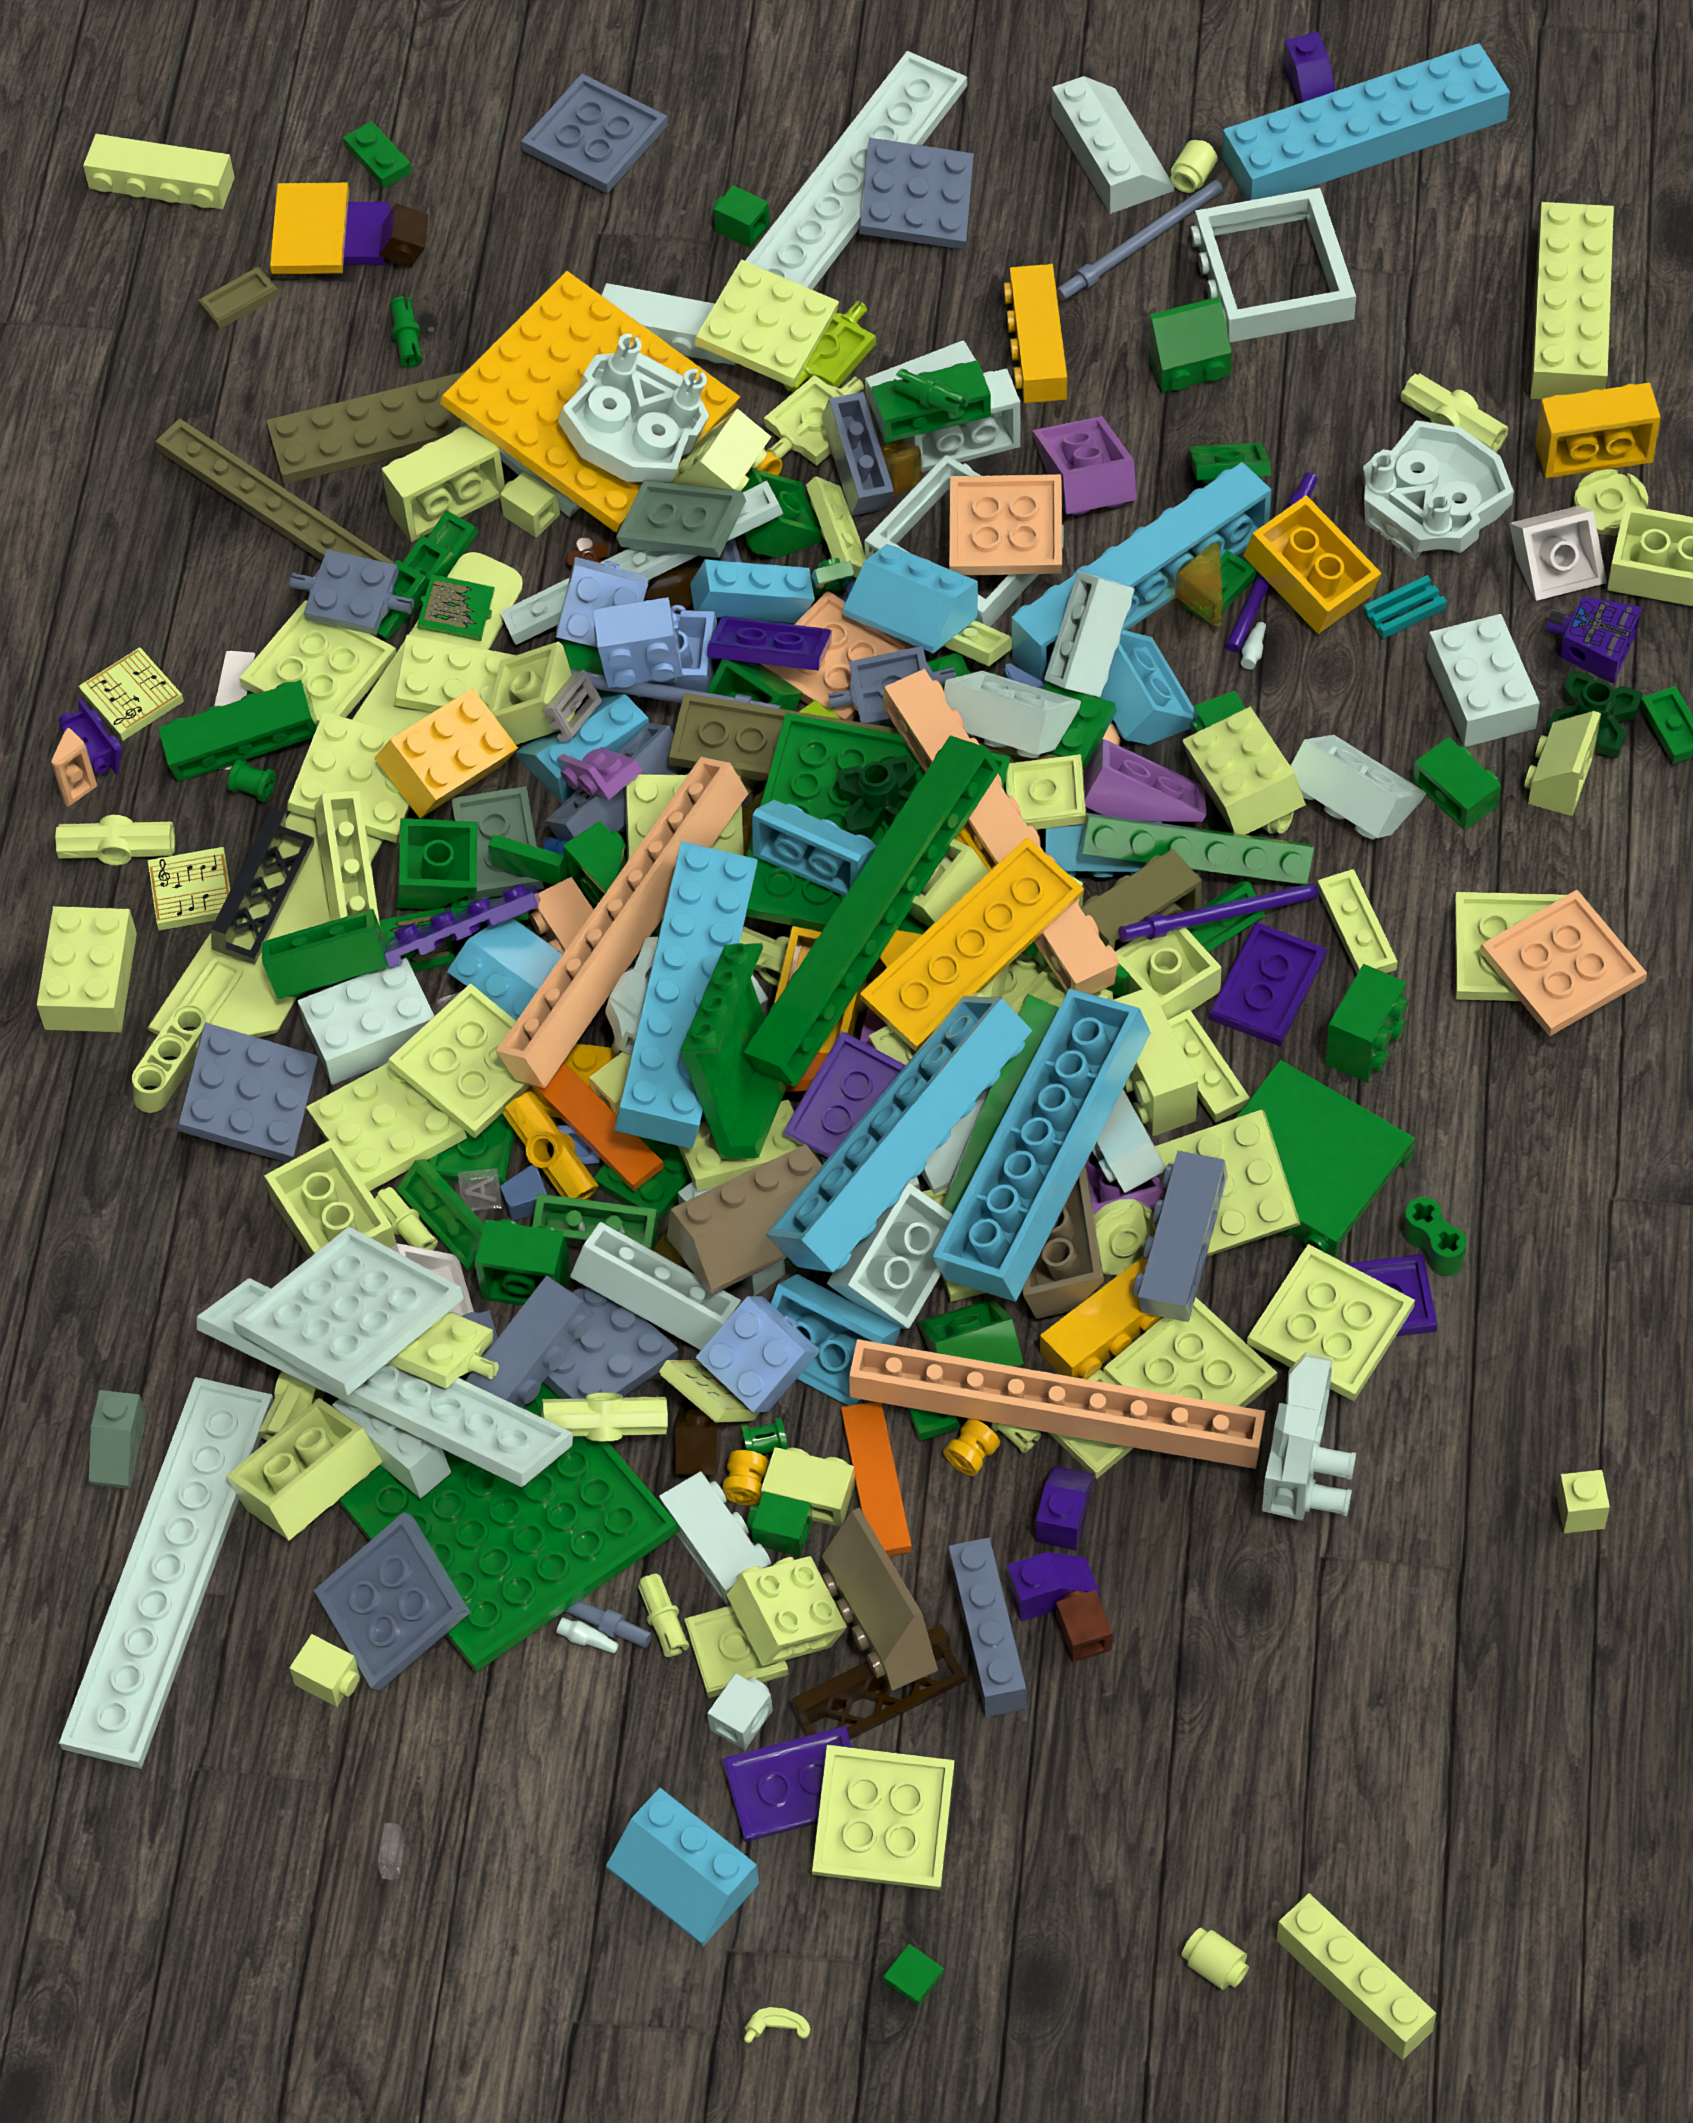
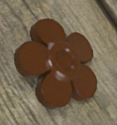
[566,537,608,566]

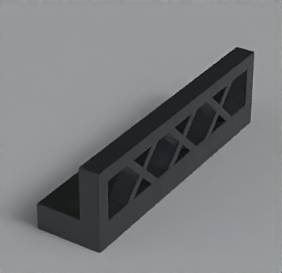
[211,808,314,965]

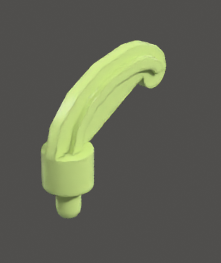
[744,2007,810,2043]

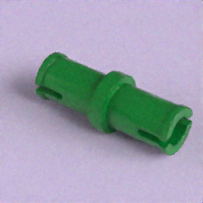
[389,296,423,368]
[892,368,968,418]

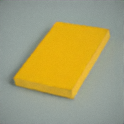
[270,182,349,274]

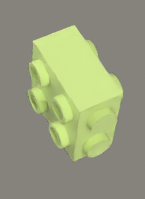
[726,1556,847,1666]

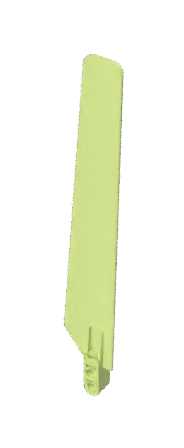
[132,552,522,1113]

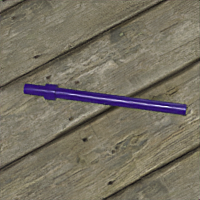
[1226,473,1318,653]
[1118,883,1318,942]

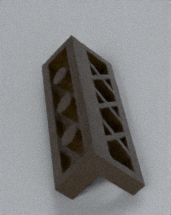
[792,1624,966,1740]

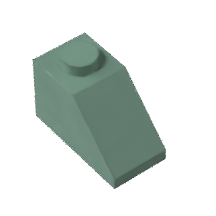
[89,1390,147,1489]

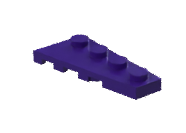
[384,883,541,968]

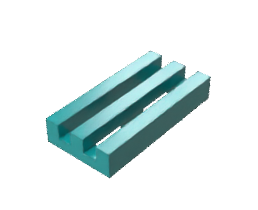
[1363,575,1447,639]

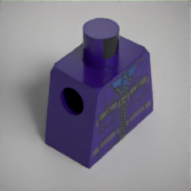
[1546,597,1642,684]

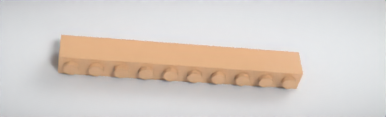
[883,669,1119,995]
[496,757,748,1088]
[849,1339,1266,1469]

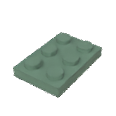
[616,480,746,558]
[451,786,544,900]

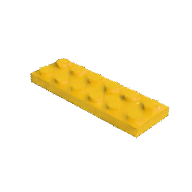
[860,837,1084,1052]

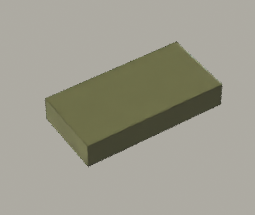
[198,267,279,330]

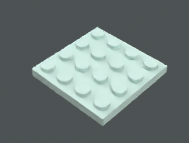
[232,1226,464,1396]

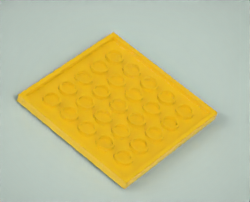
[440,271,740,533]

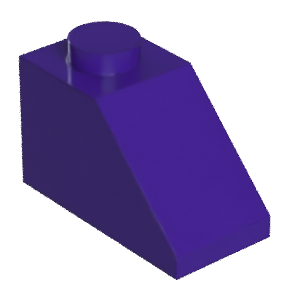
[1283,32,1335,104]
[1036,1466,1094,1550]
[1007,1552,1100,1622]

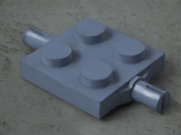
[289,550,414,635]
[828,646,956,727]

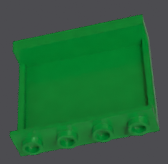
[680,943,788,1159]
[1236,1060,1415,1259]

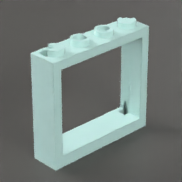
[1190,188,1356,342]
[865,455,1064,627]

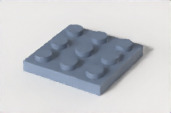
[521,74,668,194]
[859,137,974,250]
[176,1022,318,1163]
[543,1285,679,1399]
[314,1513,470,1690]

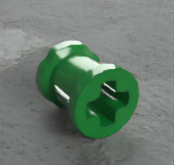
[227,759,277,802]
[741,1417,788,1455]

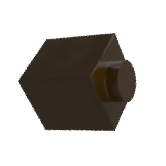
[379,203,429,268]

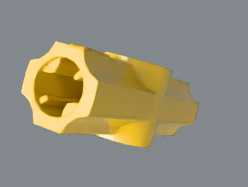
[503,1092,599,1200]

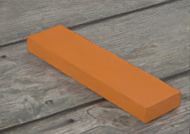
[531,1061,664,1192]
[841,1401,912,1556]

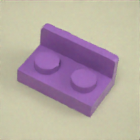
[557,747,643,800]

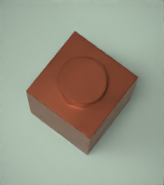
[1056,1590,1113,1663]

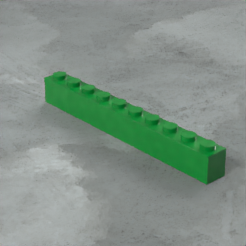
[743,735,1001,1087]

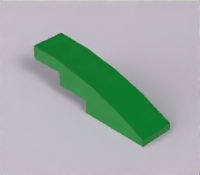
[377,510,479,639]

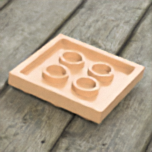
[949,474,1062,575]
[762,591,915,721]
[1480,890,1647,1036]

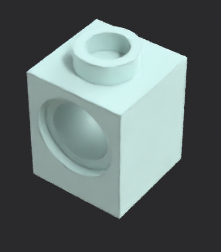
[707,1673,773,1750]

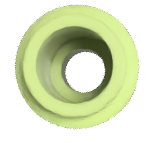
[1170,140,1217,193]
[1182,1928,1249,1990]

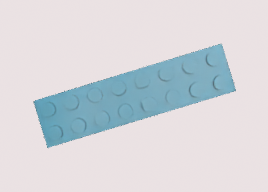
[1222,43,1510,201]
[1012,462,1271,685]
[614,841,758,1149]
[932,989,1151,1302]
[765,996,1032,1273]

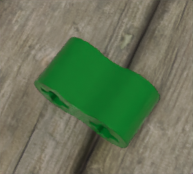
[1403,1197,1467,1276]

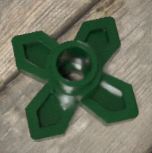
[1547,670,1643,758]
[836,755,917,837]

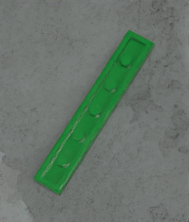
[942,994,1059,1214]

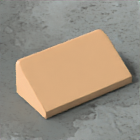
[51,728,97,807]

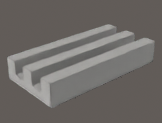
[542,670,602,743]

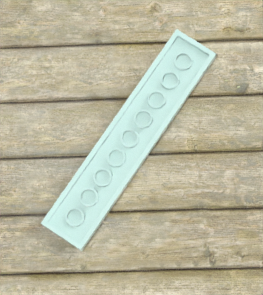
[745,51,967,290]
[197,1278,573,1487]
[59,1377,274,1769]

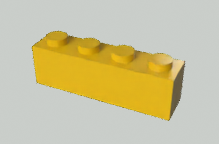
[1003,264,1067,403]
[1040,1256,1163,1379]

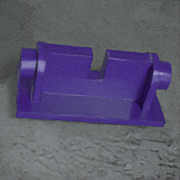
[58,699,122,774]

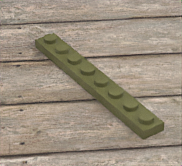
[155,419,394,564]

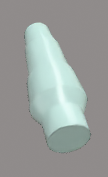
[1241,622,1266,669]
[556,1618,618,1653]

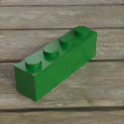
[158,680,318,782]

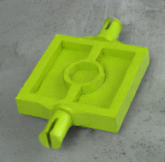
[783,301,876,393]

